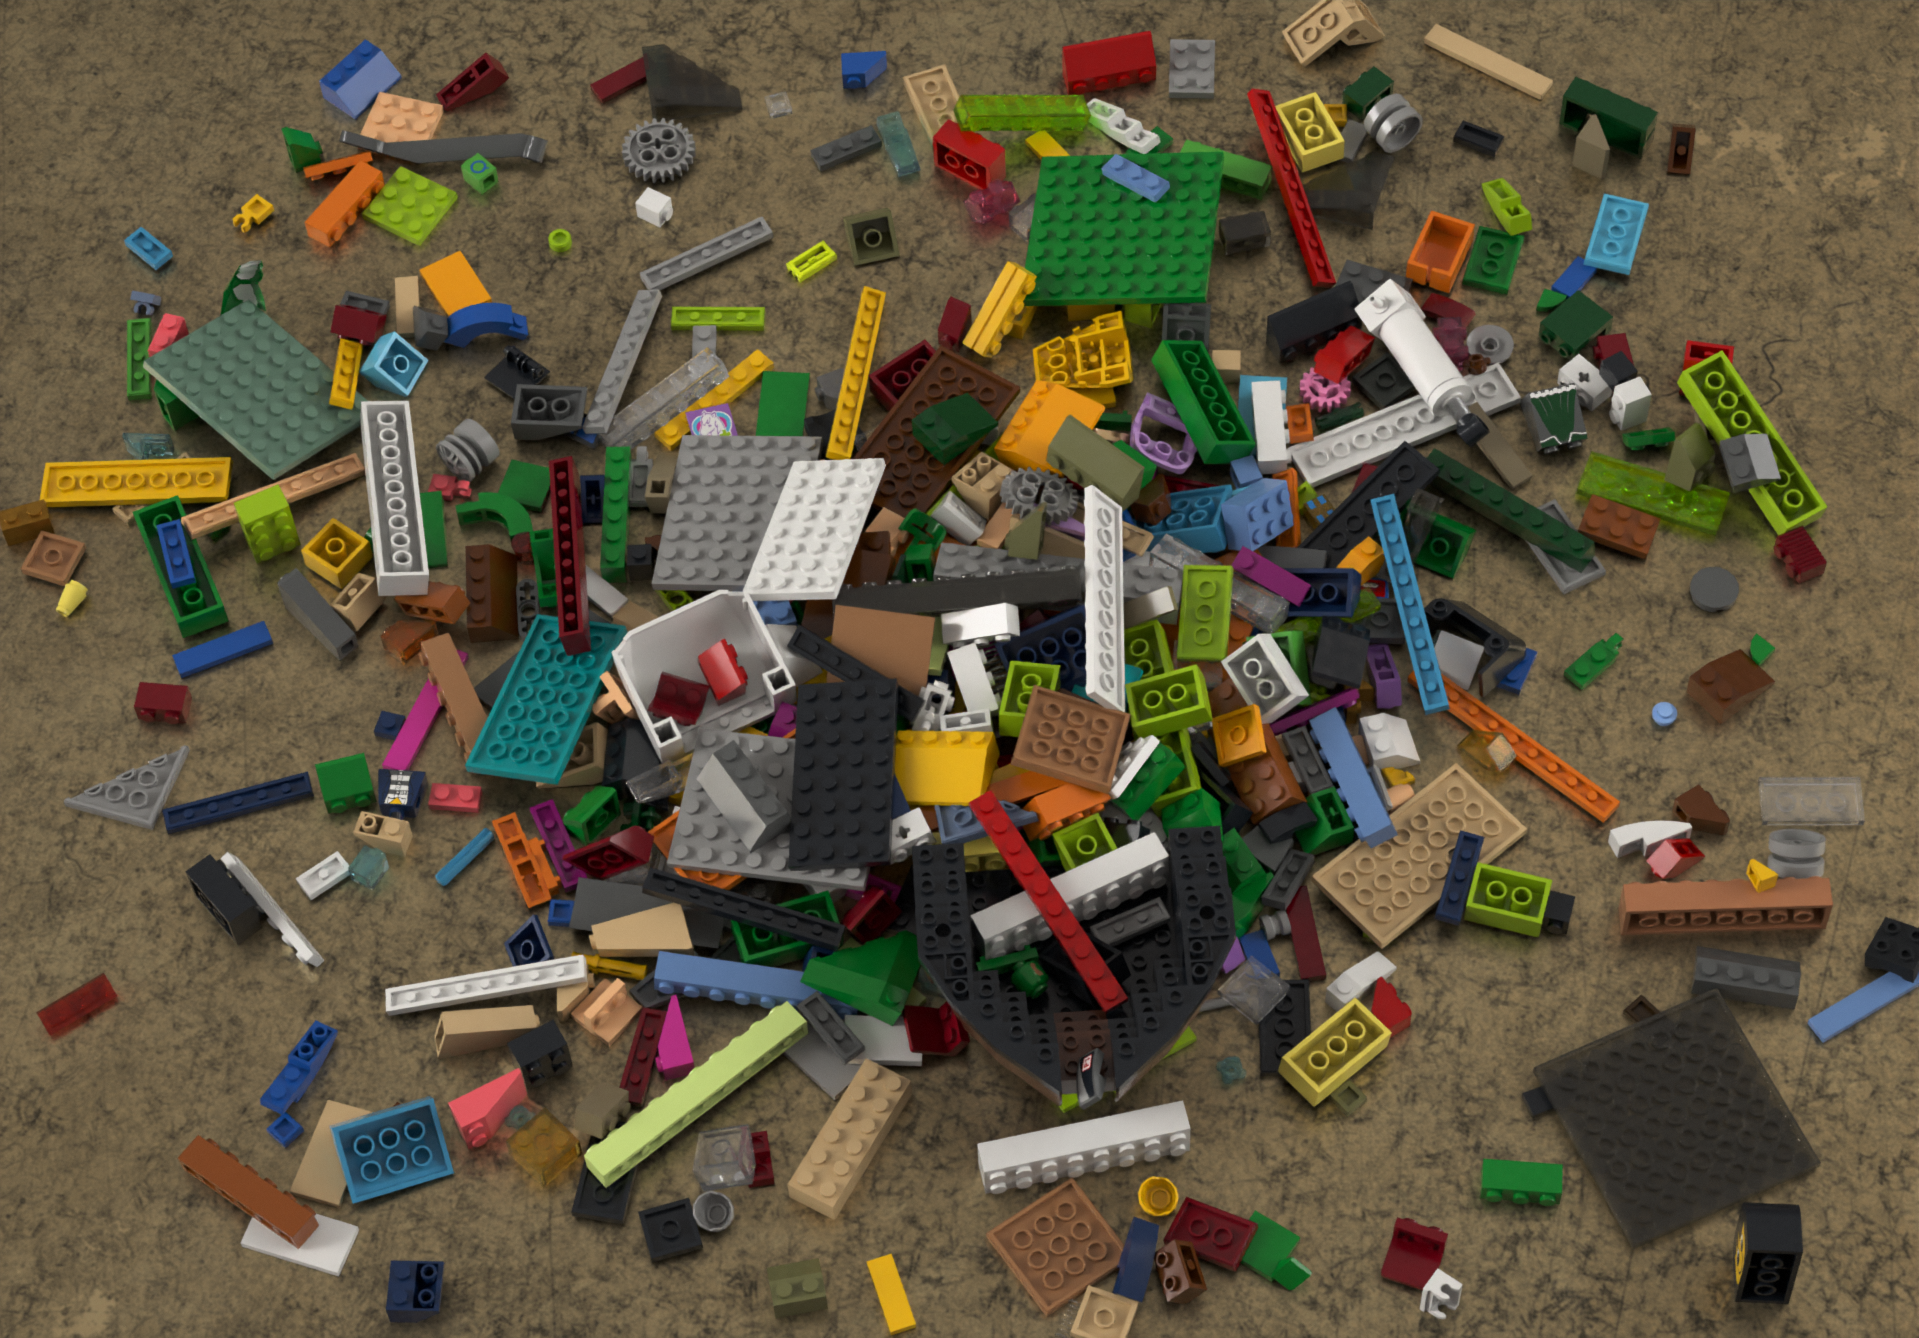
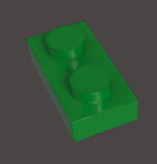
[1622,427,1676,450]

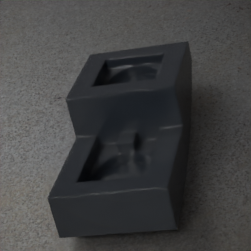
[1258,802,1318,844]

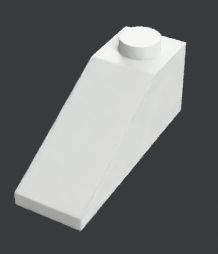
[1325,951,1397,1012]

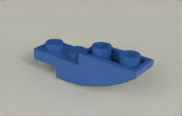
[260,1020,338,1115]

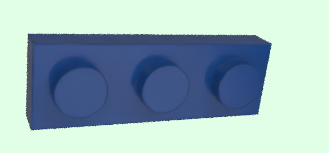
[156,519,196,589]

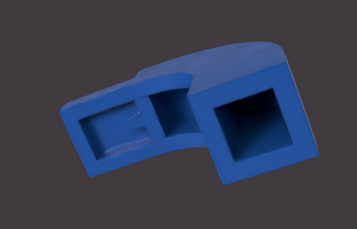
[444,303,528,348]

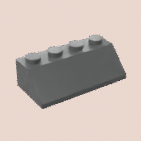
[697,740,791,853]
[1691,946,1801,1010]

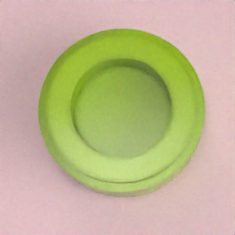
[548,229,572,252]

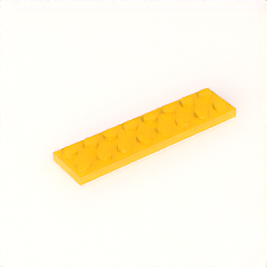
[39,457,233,507]

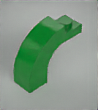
[455,492,533,549]
[530,528,557,608]

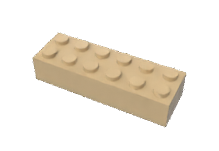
[787,1058,912,1220]

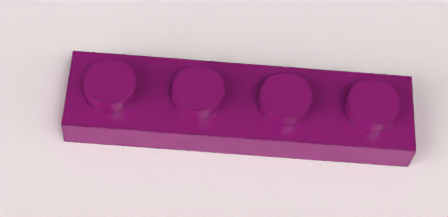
[1269,687,1360,736]
[529,799,587,893]

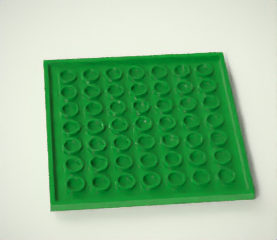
[1023,151,1224,306]

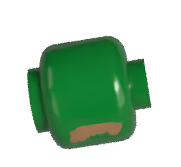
[1010,960,1049,999]

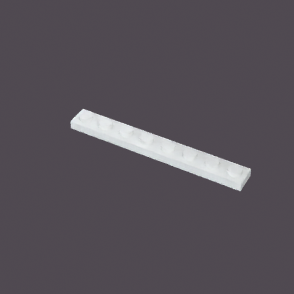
[385,955,587,1016]

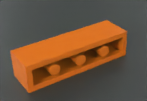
[305,160,385,248]

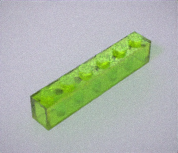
[953,95,1091,131]

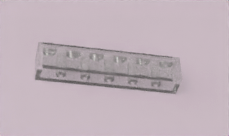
[597,347,730,450]
[1149,533,1290,634]

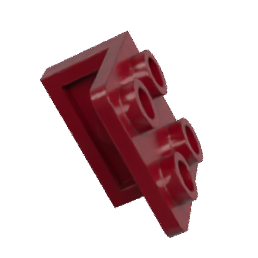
[1381,1217,1448,1290]

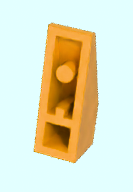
[1336,536,1385,586]

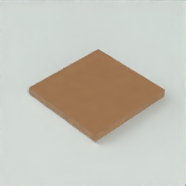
[826,605,935,696]
[1010,685,1131,794]
[986,1177,1124,1317]

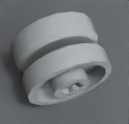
[1364,93,1423,153]
[1767,829,1826,879]

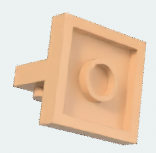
[592,671,640,724]
[571,978,643,1047]

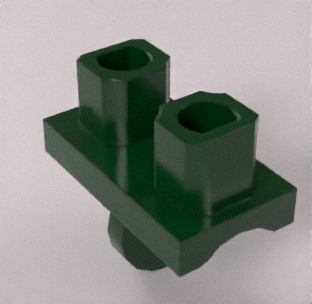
[620,794,662,832]

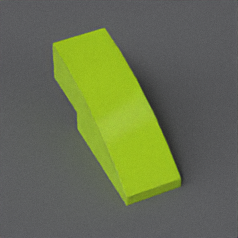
[1482,178,1532,236]

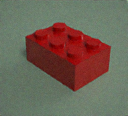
[933,119,1006,195]

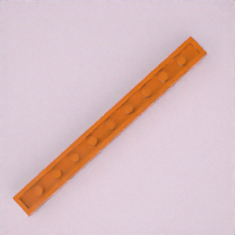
[1407,671,1620,823]

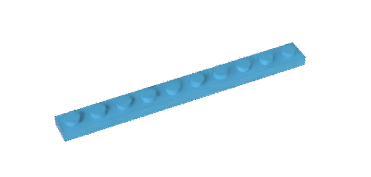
[1370,494,1450,715]

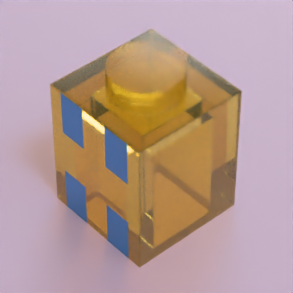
[1303,494,1335,531]

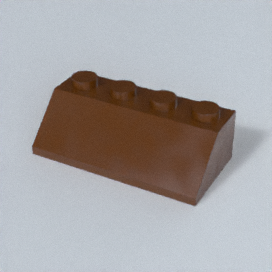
[465,544,519,643]

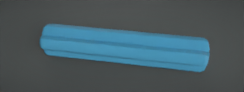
[435,828,495,886]

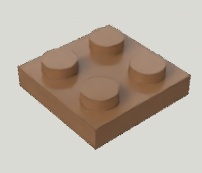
[20,530,86,586]

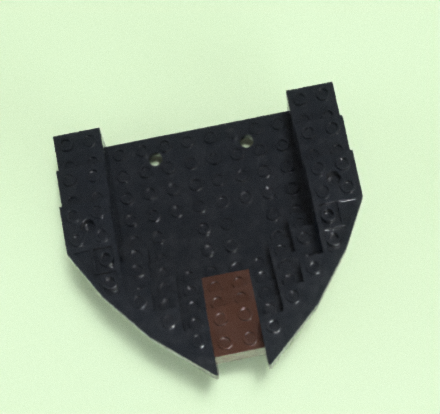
[912,826,1236,1106]

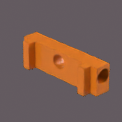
[527,837,563,897]

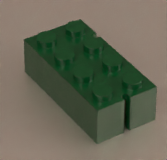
[1559,77,1658,159]

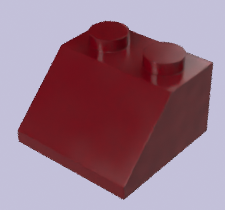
[840,885,902,945]

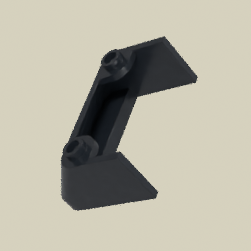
[1424,598,1526,698]

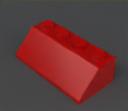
[1062,31,1156,96]

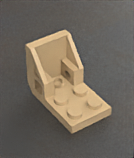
[1282,0,1385,67]

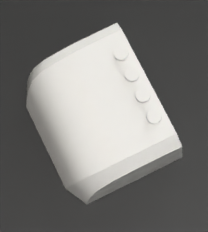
[611,590,797,764]

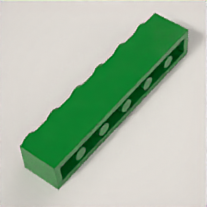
[600,447,632,583]

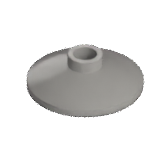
[1466,325,1514,365]

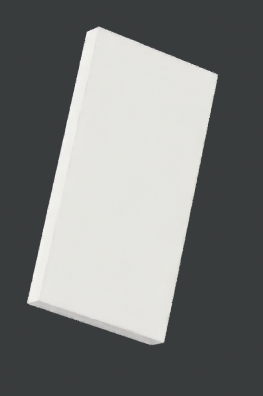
[241,1214,359,1277]

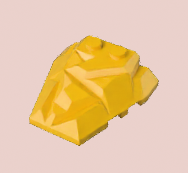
[1033,311,1134,388]

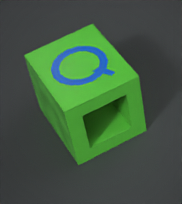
[461,153,499,195]

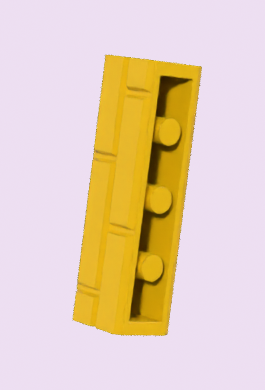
[962,261,1037,358]

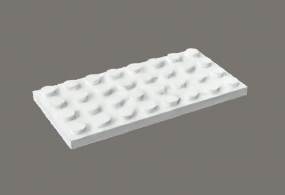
[743,458,886,601]

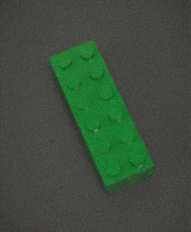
[1151,340,1256,464]
[133,495,229,638]

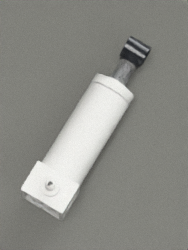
[1354,279,1490,448]

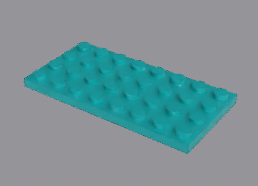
[465,614,628,785]

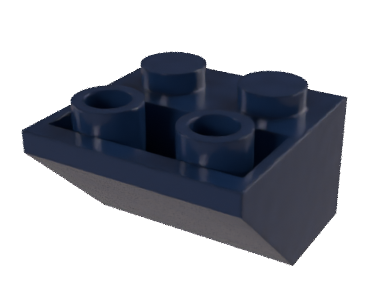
[386,1260,445,1323]

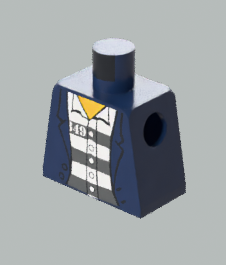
[378,769,429,820]

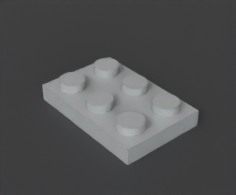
[1169,39,1215,99]

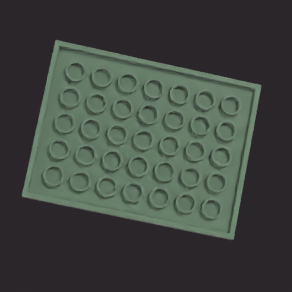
[143,299,368,480]

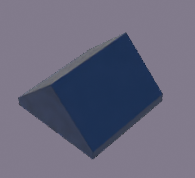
[504,914,554,967]

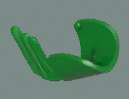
[897,509,946,568]

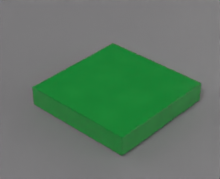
[498,459,551,513]
[1240,1210,1300,1282]

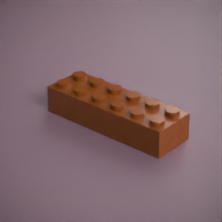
[1205,677,1307,826]

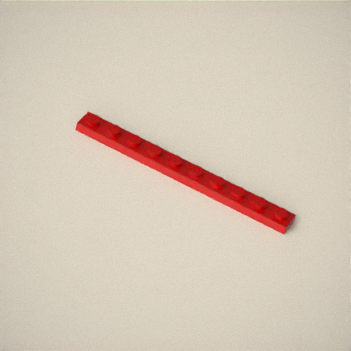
[1247,88,1336,288]
[969,790,1128,1014]

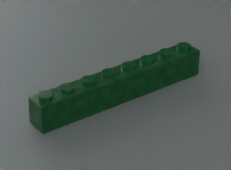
[1427,448,1595,573]

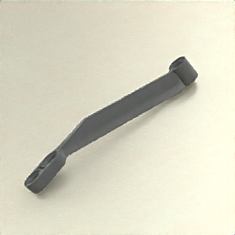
[339,130,548,164]

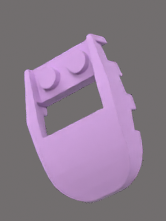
[1130,392,1197,474]

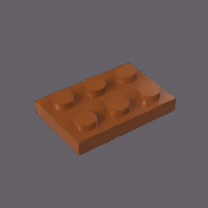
[1578,494,1661,560]

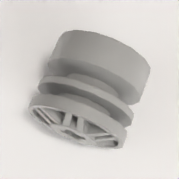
[436,419,500,482]

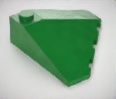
[800,930,920,1026]

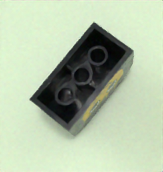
[1733,1202,1803,1304]

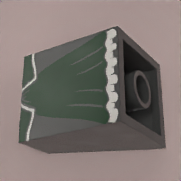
[1520,383,1588,454]

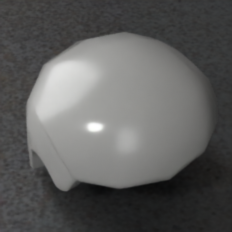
[693,1191,734,1232]

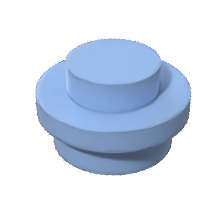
[1652,702,1677,726]

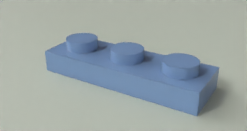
[1101,154,1170,203]

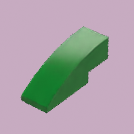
[420,491,448,568]

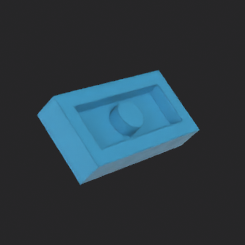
[124,227,173,270]

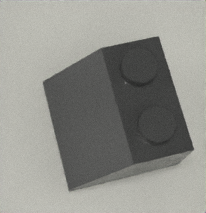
[1720,434,1781,493]

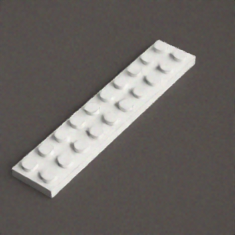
[1288,362,1521,487]
[1084,485,1125,712]

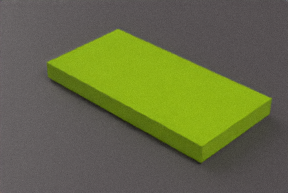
[1177,565,1234,662]

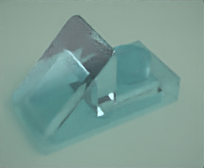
[122,433,174,460]

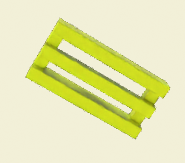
[786,241,837,283]

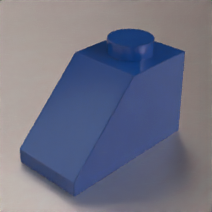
[841,51,887,89]

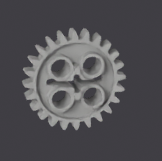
[622,118,696,183]
[1000,467,1079,526]

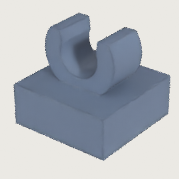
[130,291,161,316]

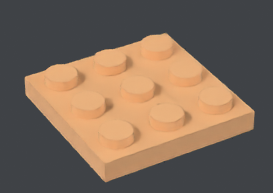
[357,92,444,156]

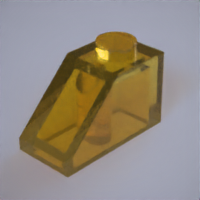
[1457,730,1517,772]

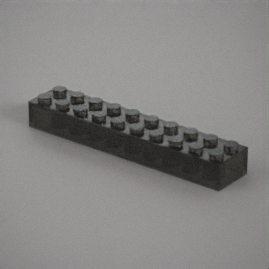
[832,565,1084,619]

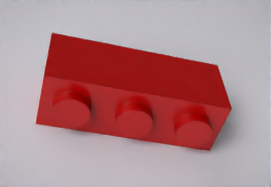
[1313,325,1375,384]

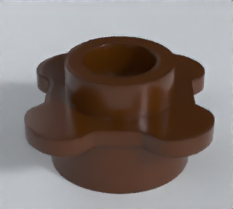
[1462,354,1491,375]

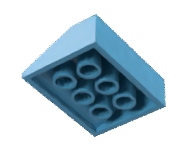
[1133,484,1232,558]
[329,1096,454,1204]

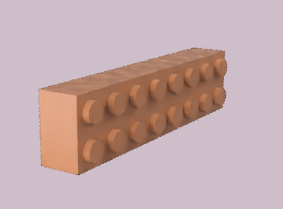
[1618,876,1833,935]

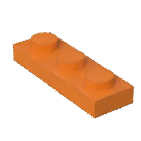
[303,151,373,180]

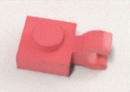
[428,474,472,501]

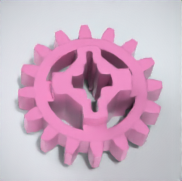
[1299,367,1351,413]

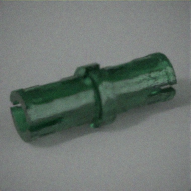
[1315,402,1364,432]

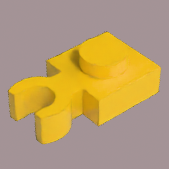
[232,194,274,233]

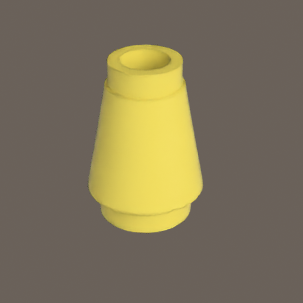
[56,580,88,617]

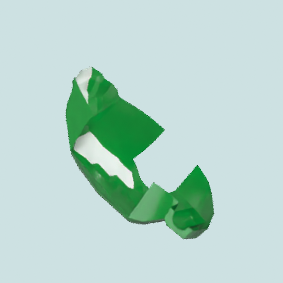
[220,260,266,316]

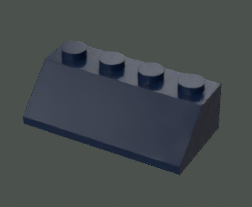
[1256,568,1362,618]

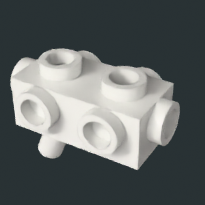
[909,680,955,731]

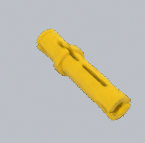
[571,951,648,980]

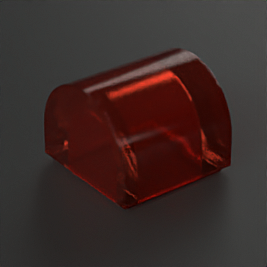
[511,532,534,565]

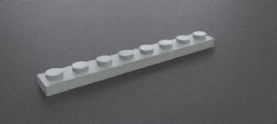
[582,289,662,434]

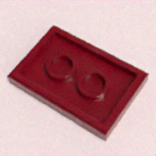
[1163,1197,1258,1272]

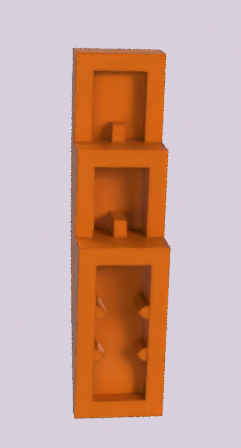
[492,812,552,909]

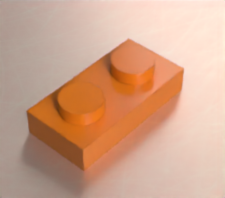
[1286,403,1314,444]

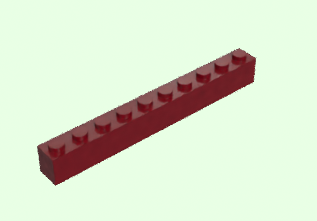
[549,456,591,656]

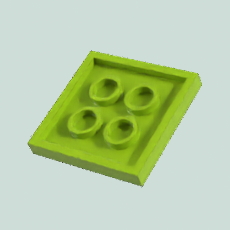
[362,166,458,246]

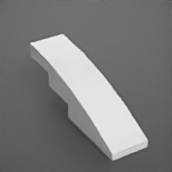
[1078,98,1161,154]

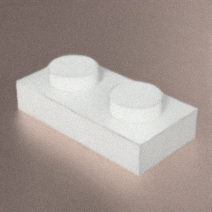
[296,851,353,900]

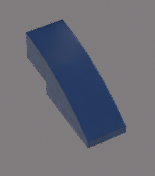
[1112,1217,1159,1302]

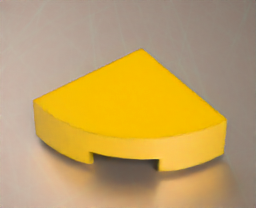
[1381,767,1415,788]

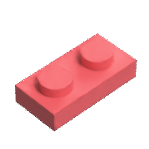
[428,783,482,813]

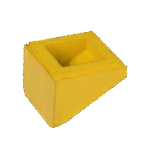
[1746,859,1778,893]

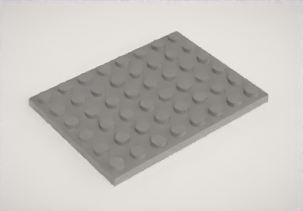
[652,435,823,591]
[667,728,870,891]

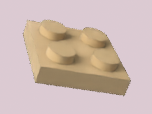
[1070,1285,1139,1338]

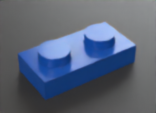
[1496,648,1537,695]

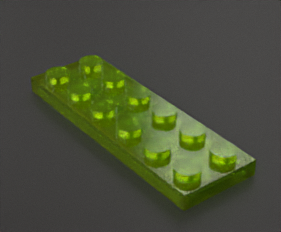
[1576,451,1730,536]

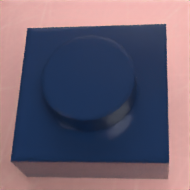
[374,711,406,740]

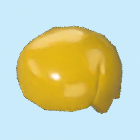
[1138,1176,1179,1217]

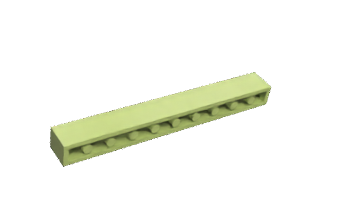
[584,1001,808,1188]

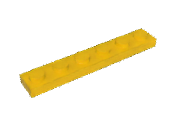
[654,349,774,451]

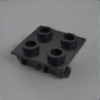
[484,345,550,400]

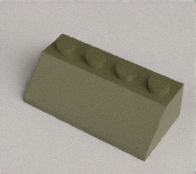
[1046,415,1145,512]

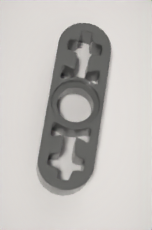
[516,579,540,643]

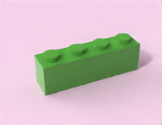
[1180,139,1272,200]

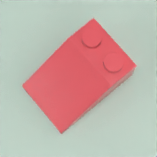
[448,1068,527,1150]

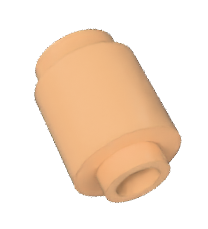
[1387,784,1415,815]

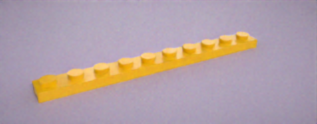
[826,286,886,460]

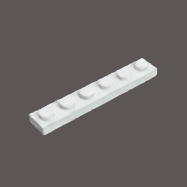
[220,852,324,967]

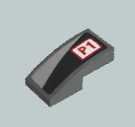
[1076,1048,1107,1110]

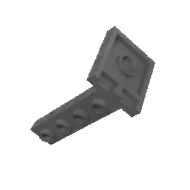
[1162,303,1211,353]

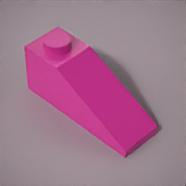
[655,995,695,1081]

